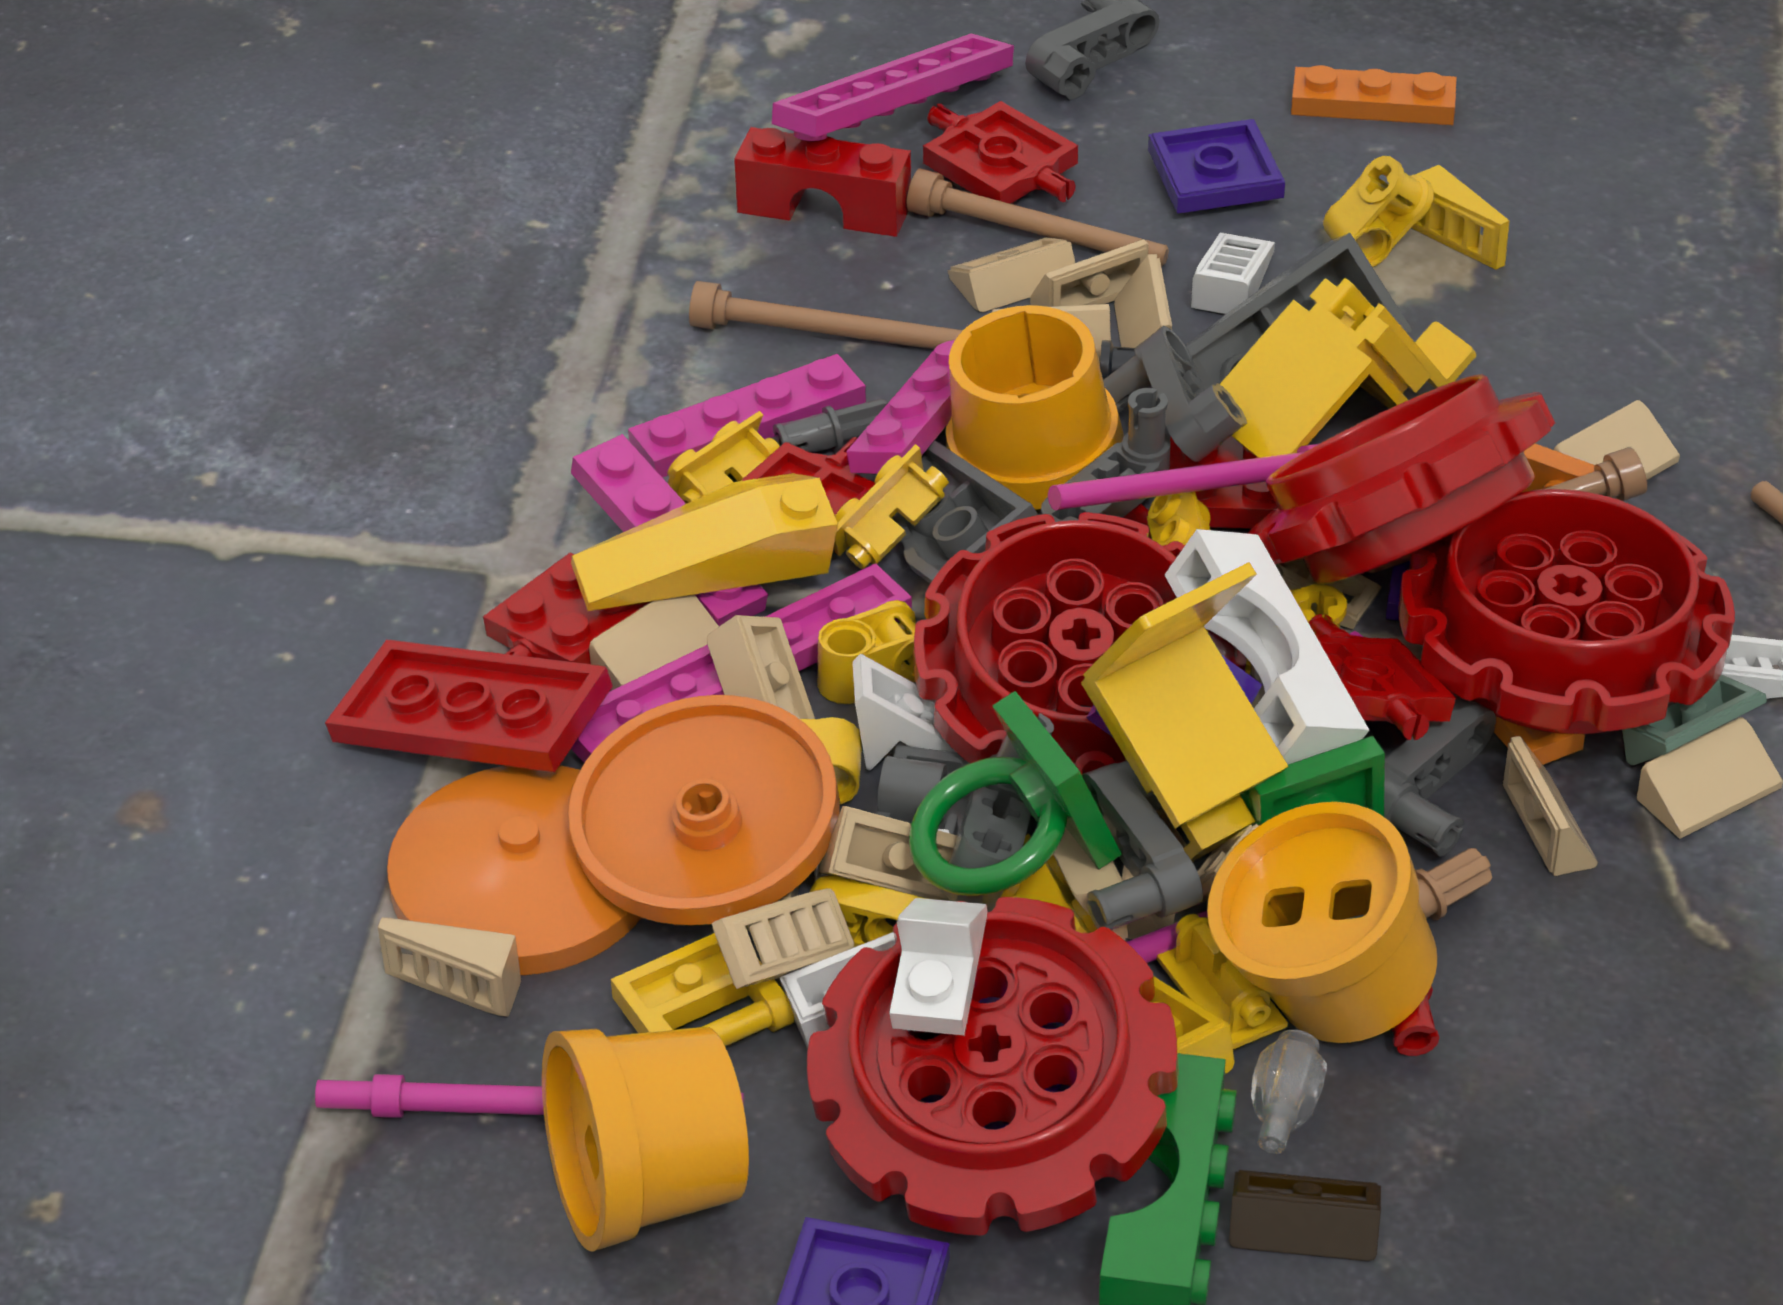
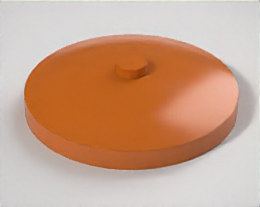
[568,695,840,925]
[387,766,641,976]

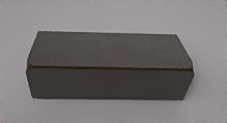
[1229,1170,1381,1261]

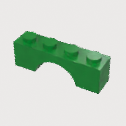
[1099,1053,1237,1305]

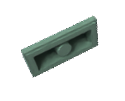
[1622,674,1767,766]

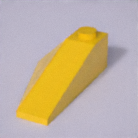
[571,473,838,611]

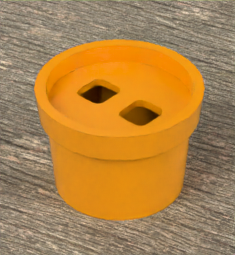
[946,305,1124,510]
[1207,802,1437,1043]
[542,1027,749,1252]

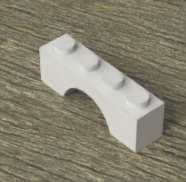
[1165,529,1369,765]

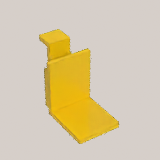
[1220,278,1476,458]
[1081,562,1289,862]

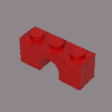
[734,127,911,237]

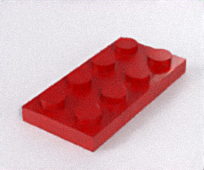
[325,639,613,772]

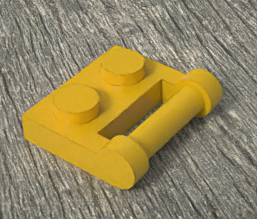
[610,933,794,1047]

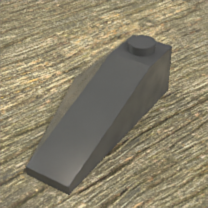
[1185,233,1412,390]
[874,440,1038,583]

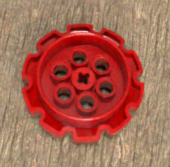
[1247,374,1555,584]
[1398,489,1735,734]
[913,512,1247,775]
[807,897,1179,1236]

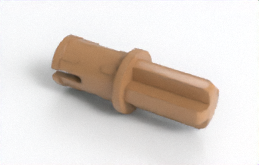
[1363,848,1492,920]

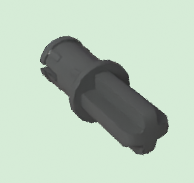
[773,399,888,453]

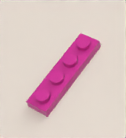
[846,340,955,474]
[628,354,866,478]
[571,434,768,626]

